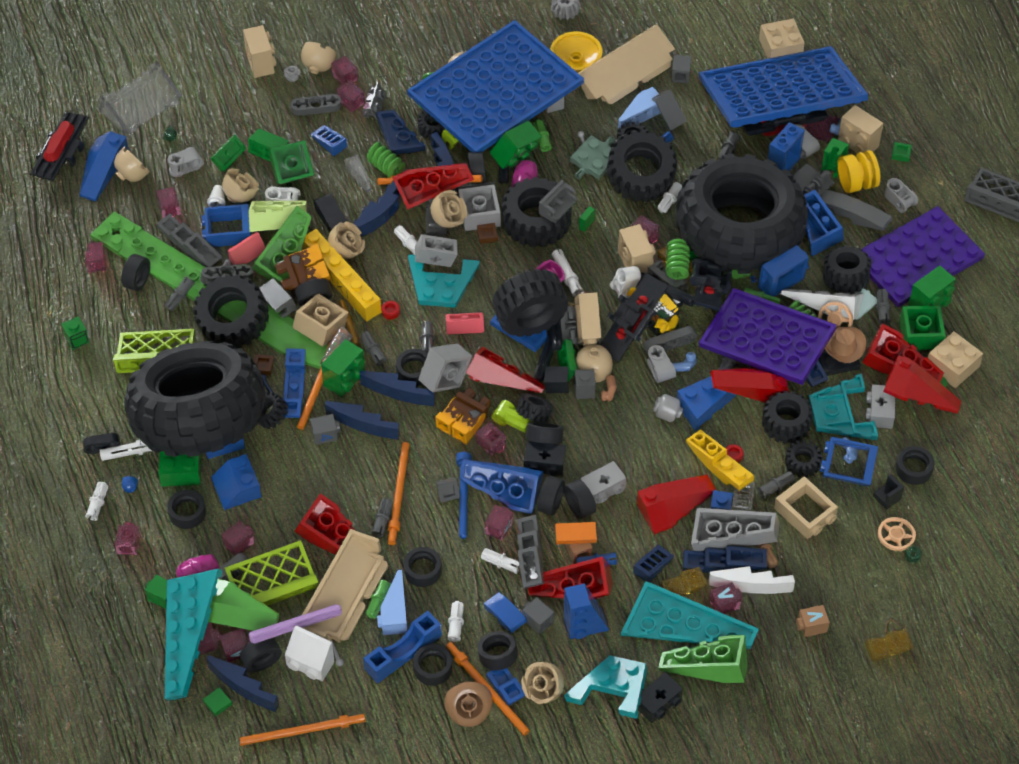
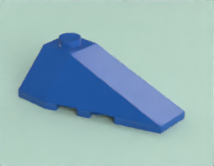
[79,131,129,202]
[459,459,544,514]

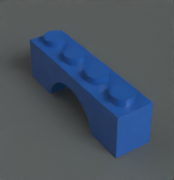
[363,611,442,684]

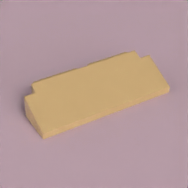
[578,25,675,104]
[302,529,388,643]

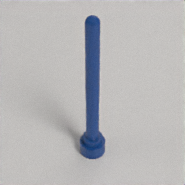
[456,452,472,539]

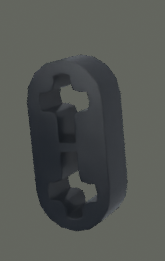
[82,433,120,454]

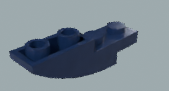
[353,180,400,237]

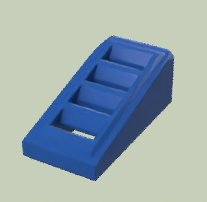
[311,125,347,156]

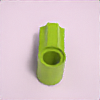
[491,400,533,433]

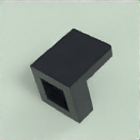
[544,367,569,393]
[873,474,904,510]

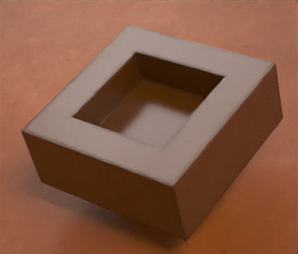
[477,223,498,244]
[254,354,275,376]

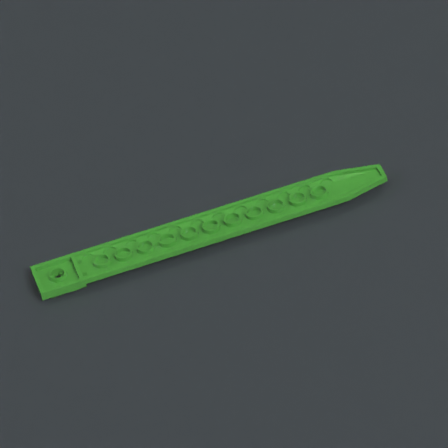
[90,211,328,369]

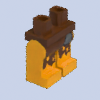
[275,243,331,291]
[435,388,491,445]

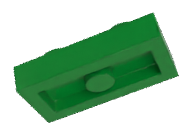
[210,135,247,172]
[557,339,577,382]

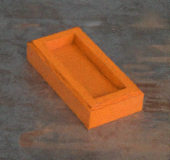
[555,522,597,545]

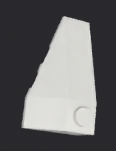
[781,289,864,320]

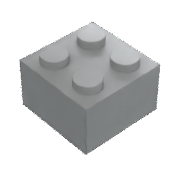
[458,185,501,231]
[418,343,472,392]

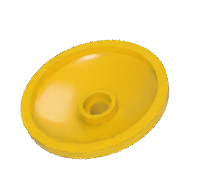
[550,31,602,73]

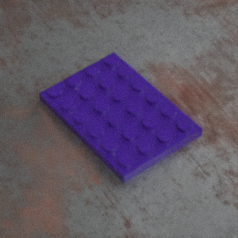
[862,206,985,308]
[699,288,836,385]

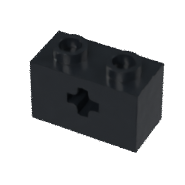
[524,441,566,476]
[638,672,683,723]

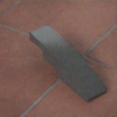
[820,189,892,231]
[156,213,222,267]
[517,515,544,589]

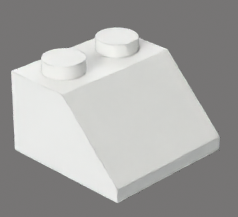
[285,626,335,681]

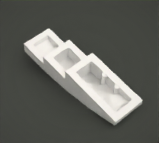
[709,566,795,594]

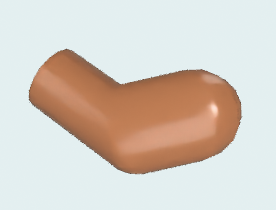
[601,375,617,402]

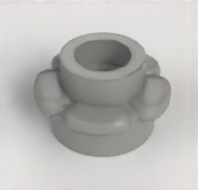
[284,66,301,82]

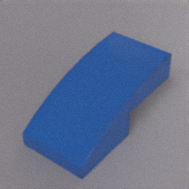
[483,592,527,633]
[486,668,525,705]

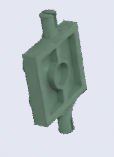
[570,135,615,180]

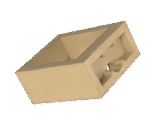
[574,292,601,346]
[774,476,838,539]

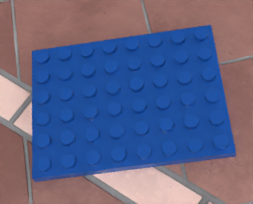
[407,20,584,153]
[699,46,868,128]

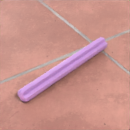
[249,604,342,643]

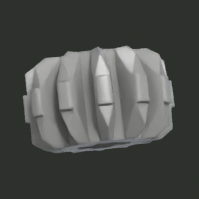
[551,0,580,21]

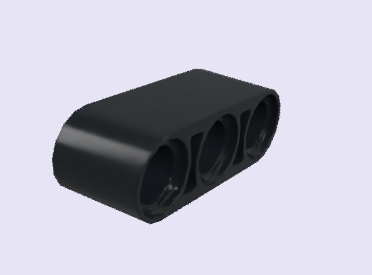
[313,193,348,233]

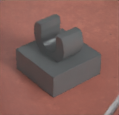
[436,477,460,502]

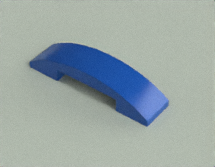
[283,349,306,418]

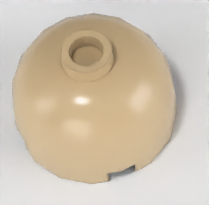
[301,42,337,74]
[114,147,150,182]
[222,168,259,203]
[430,190,467,228]
[328,221,365,259]
[575,344,613,383]
[521,662,564,704]

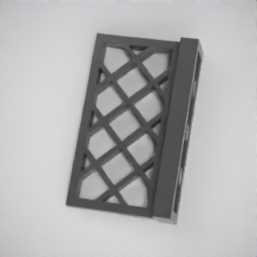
[964,168,1019,222]

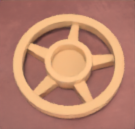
[818,301,853,328]
[878,517,916,551]

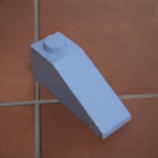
[618,87,661,129]
[377,570,407,635]

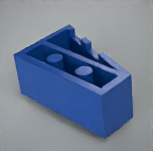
[804,190,844,256]
[677,376,736,432]
[563,583,609,639]

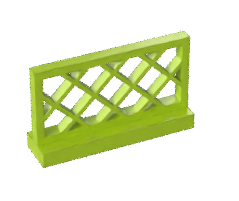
[113,329,196,373]
[224,540,318,606]

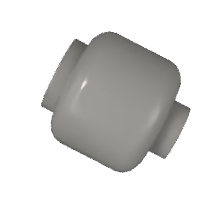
[653,394,683,422]

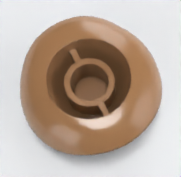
[825,327,866,363]
[444,682,492,727]

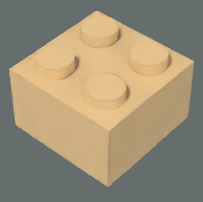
[759,18,805,59]
[243,25,276,78]
[838,105,883,153]
[618,224,655,273]
[293,294,348,346]
[928,331,983,388]

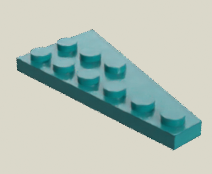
[165,569,223,701]
[621,581,759,649]

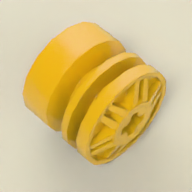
[838,150,880,194]

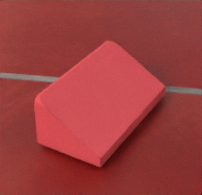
[228,232,266,265]
[446,312,484,335]

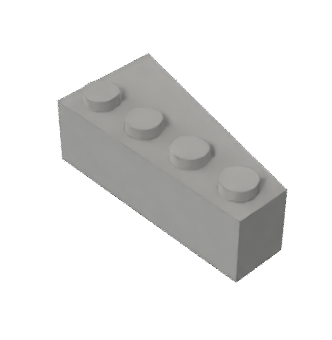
[691,508,780,552]

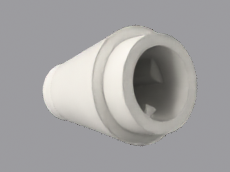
[207,185,225,207]

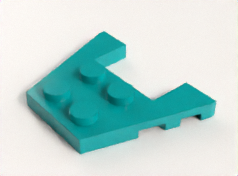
[408,255,480,308]
[808,374,878,440]
[564,655,648,719]

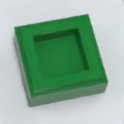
[891,142,912,162]
[579,206,595,232]
[203,687,232,717]

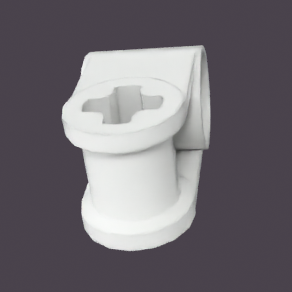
[265,187,301,201]
[610,266,641,299]

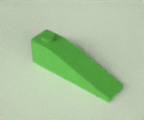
[251,206,312,285]
[208,579,279,631]
[658,635,747,683]

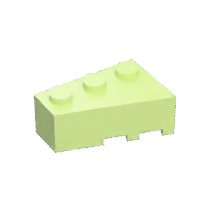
[249,201,307,232]

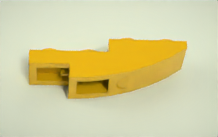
[686,429,754,491]

